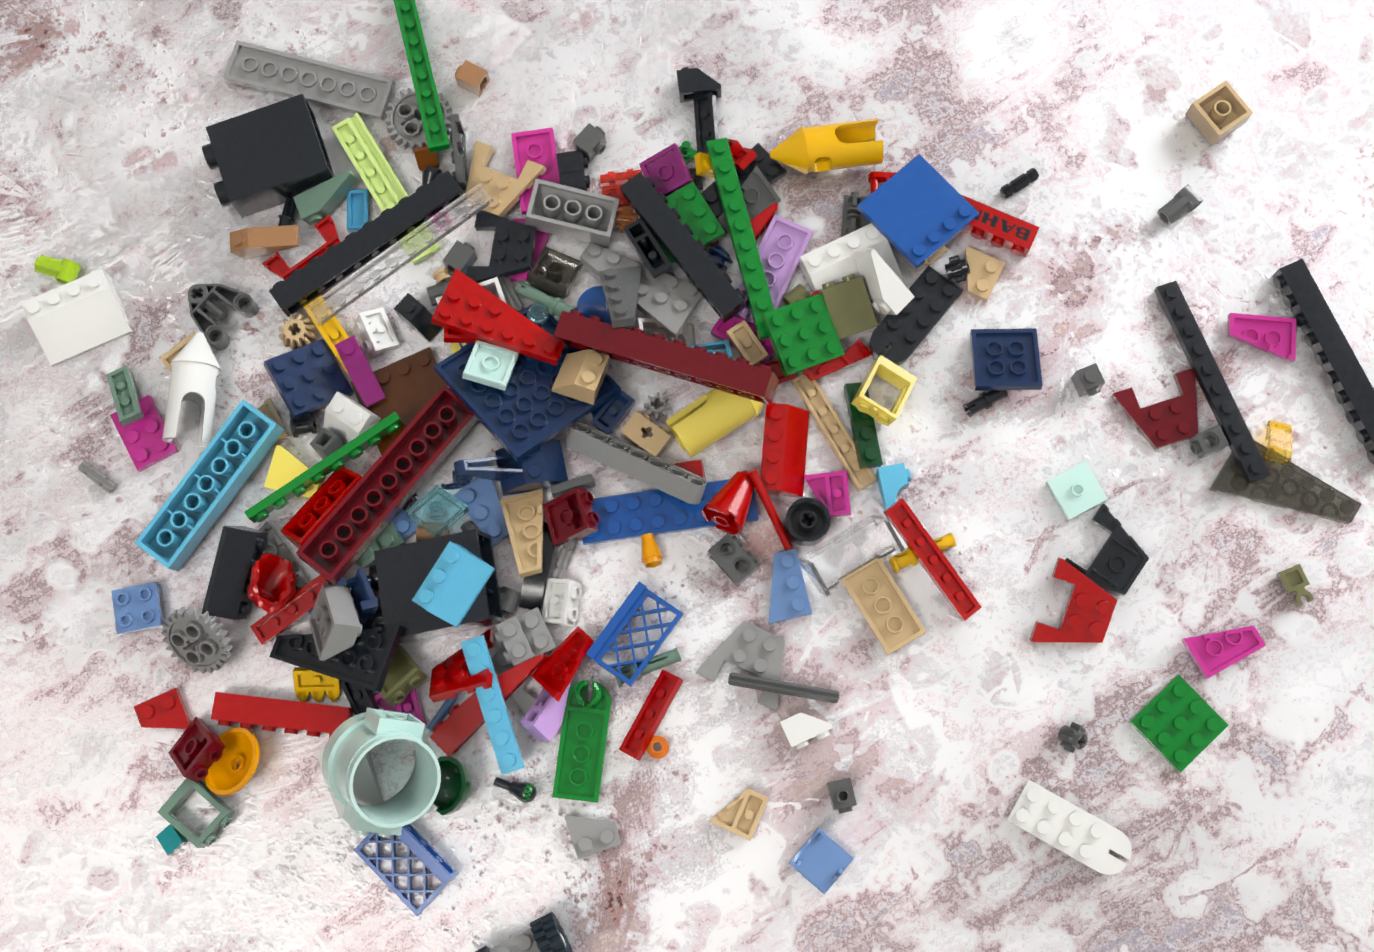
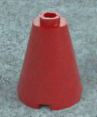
[702,471,755,535]

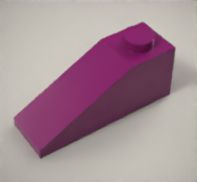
[335,335,387,408]

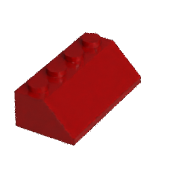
[760,403,809,498]
[280,467,362,549]

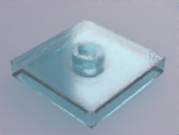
[405,485,469,537]

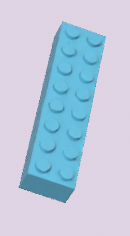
[135,399,285,571]

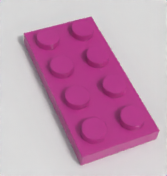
[511,127,560,215]

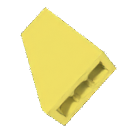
[264,445,325,500]

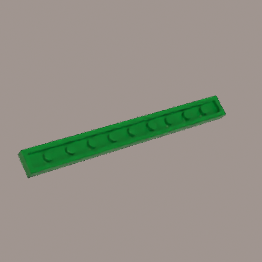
[393,0,450,153]
[705,137,774,340]

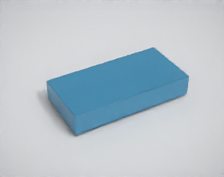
[347,189,370,233]

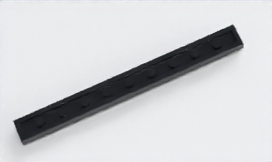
[1154,281,1271,484]

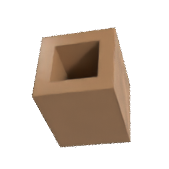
[455,60,490,97]

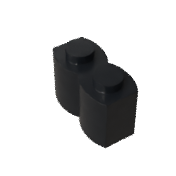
[556,150,591,191]

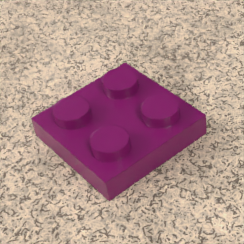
[639,143,694,197]

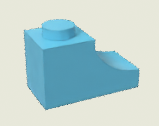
[876,463,911,511]

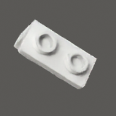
[354,307,399,359]
[542,578,582,627]

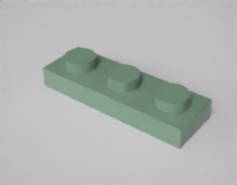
[106,366,144,426]

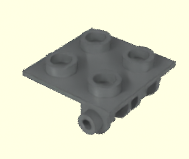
[841,192,870,237]

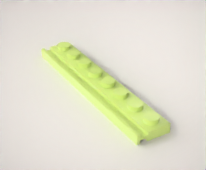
[331,113,441,265]

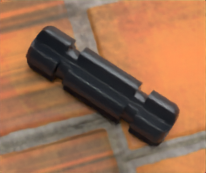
[1000,168,1039,198]

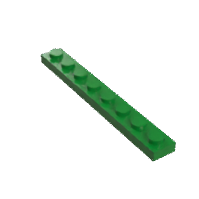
[244,412,403,523]

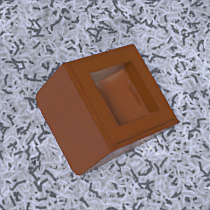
[413,146,440,171]

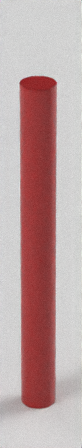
[748,468,793,551]

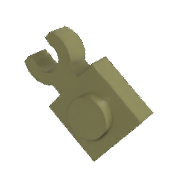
[1277,564,1314,607]

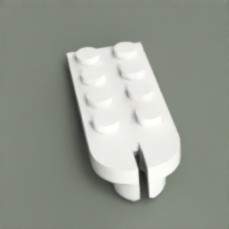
[1007,780,1132,875]

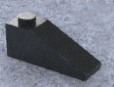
[623,218,673,279]

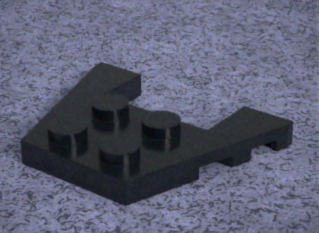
[466,210,538,283]
[1065,504,1149,596]

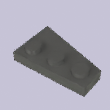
[450,114,468,191]
[718,165,781,238]

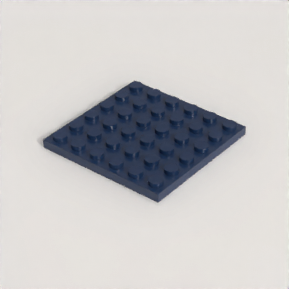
[434,303,621,462]

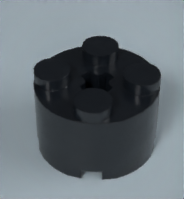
[785,497,831,546]

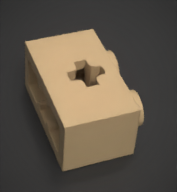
[620,411,672,458]

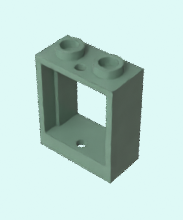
[157,778,235,848]

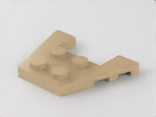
[464,141,546,217]

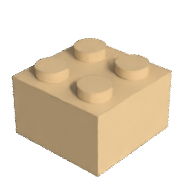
[1186,80,1253,146]

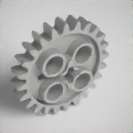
[385,88,453,152]
[161,606,233,674]

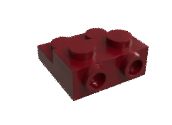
[543,487,600,546]
[168,717,226,783]

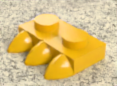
[292,667,342,702]

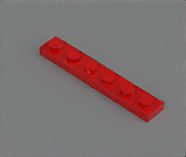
[883,498,982,621]

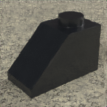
[676,67,721,103]
[394,293,444,342]

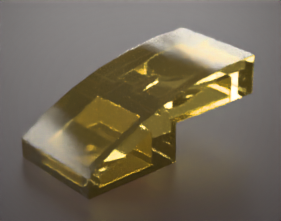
[1265,420,1293,464]

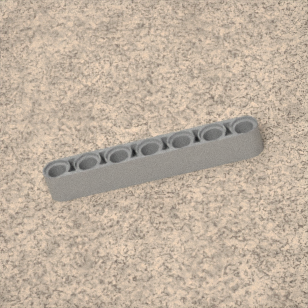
[565,422,707,505]

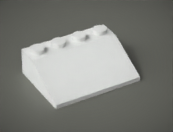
[799,223,905,292]
[21,269,133,366]

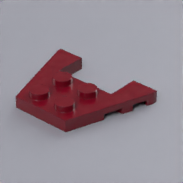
[1111,369,1198,450]

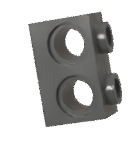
[708,533,758,587]

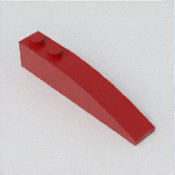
[430,654,548,756]

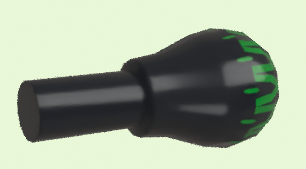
[493,777,537,803]

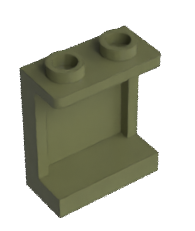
[817,274,878,339]
[381,643,428,708]

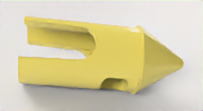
[665,389,764,458]

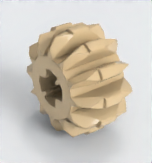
[279,314,316,350]

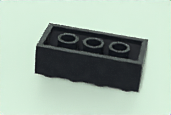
[202,526,268,620]

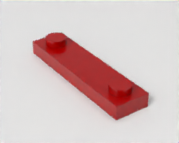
[250,575,331,645]
[619,669,684,761]

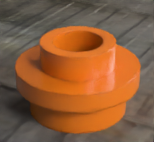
[646,736,669,759]

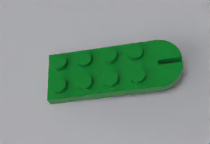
[552,680,611,803]

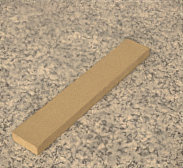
[791,373,877,492]

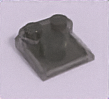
[527,246,583,299]

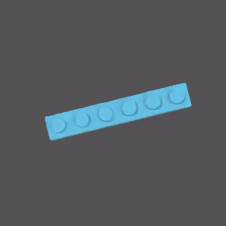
[460,635,525,775]

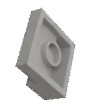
[494,607,557,666]

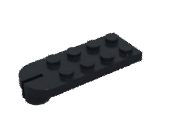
[869,265,963,365]

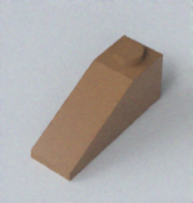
[230,225,300,260]

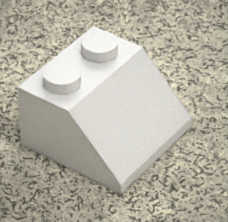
[323,392,381,444]

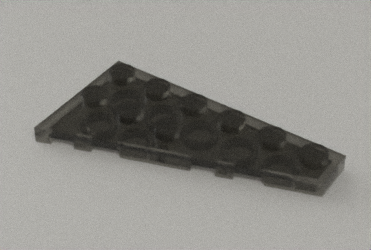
[1208,440,1362,524]

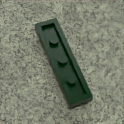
[843,382,883,469]

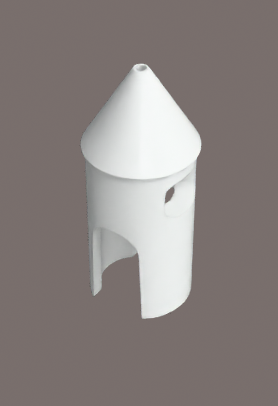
[162,332,221,447]

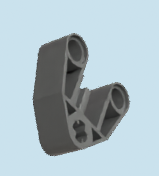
[188,284,259,350]

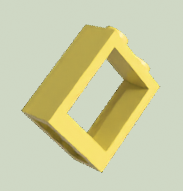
[851,355,917,426]

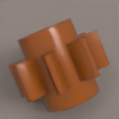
[615,206,638,233]

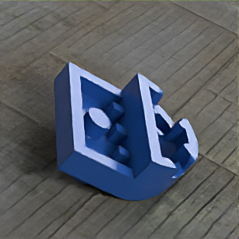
[577,286,611,324]

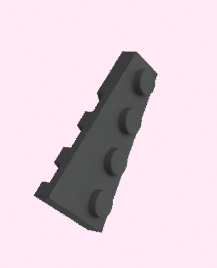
[598,266,642,328]

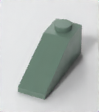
[293,170,358,225]

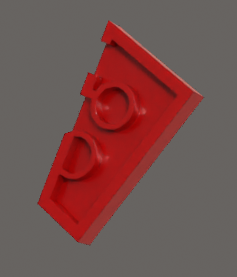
[531,626,594,702]

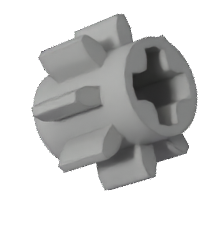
[644,392,671,421]

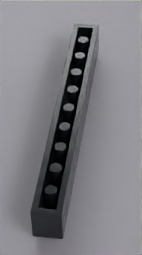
[269,170,466,317]
[1272,259,1374,464]

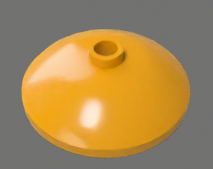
[204,727,259,796]

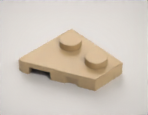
[965,246,1005,302]
[710,788,769,841]

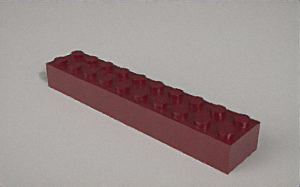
[554,310,779,405]
[296,385,478,586]

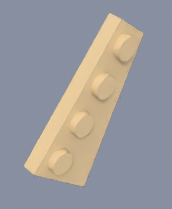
[500,488,544,578]

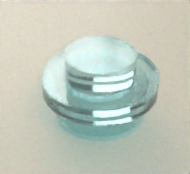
[527,303,549,324]

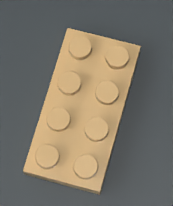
[840,555,927,656]

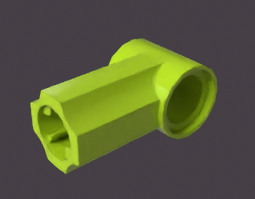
[34,255,82,284]

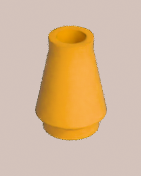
[641,533,663,568]

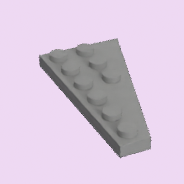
[580,242,703,339]

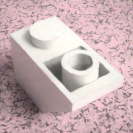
[779,712,833,750]

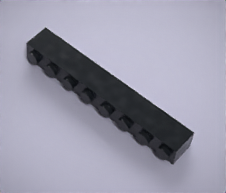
[620,172,746,323]

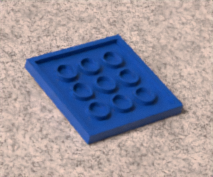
[857,154,979,269]

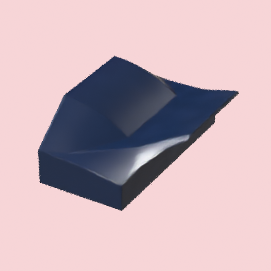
[591,390,636,435]

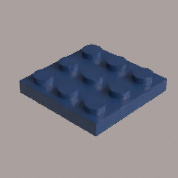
[970,328,1043,391]
[263,339,354,419]

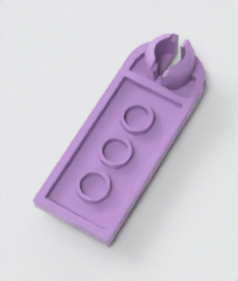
[737,215,813,323]

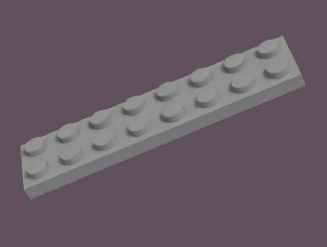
[223,40,395,120]

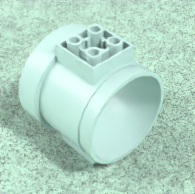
[322,708,441,838]

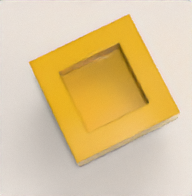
[694,152,714,178]

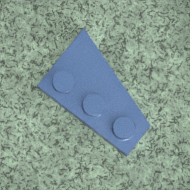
[454,478,509,548]
[768,548,812,625]

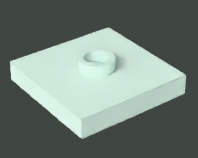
[462,340,519,391]
[1046,461,1108,521]

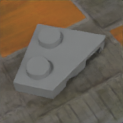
[564,815,622,859]

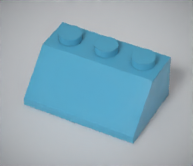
[412,541,495,627]

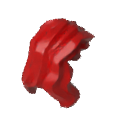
[247,553,296,614]

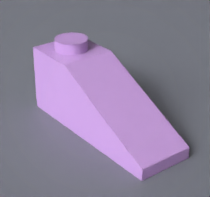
[520,681,571,742]

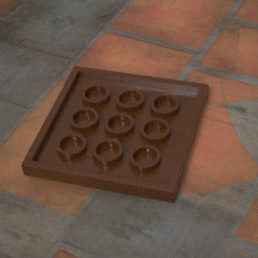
[350,347,447,455]

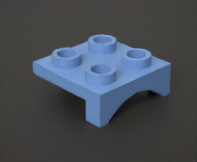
[111,582,165,635]
[789,827,854,895]

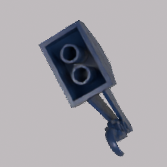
[441,439,568,496]

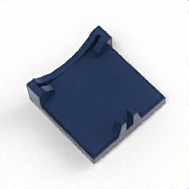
[344,568,380,629]

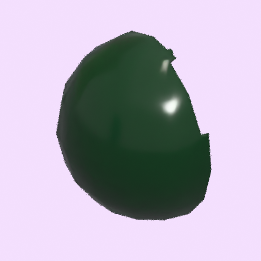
[433,756,472,815]

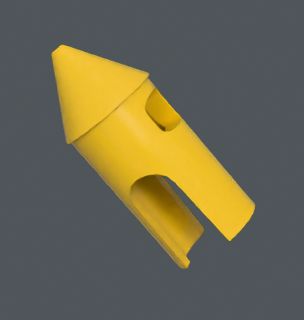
[770,118,884,175]

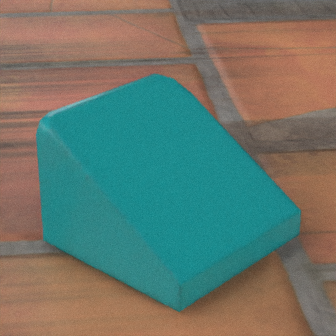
[156,824,188,856]

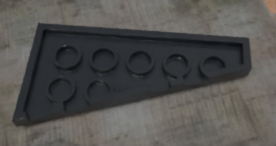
[269,625,404,693]

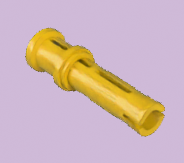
[888,533,956,574]

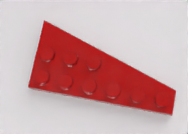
[431,268,564,366]

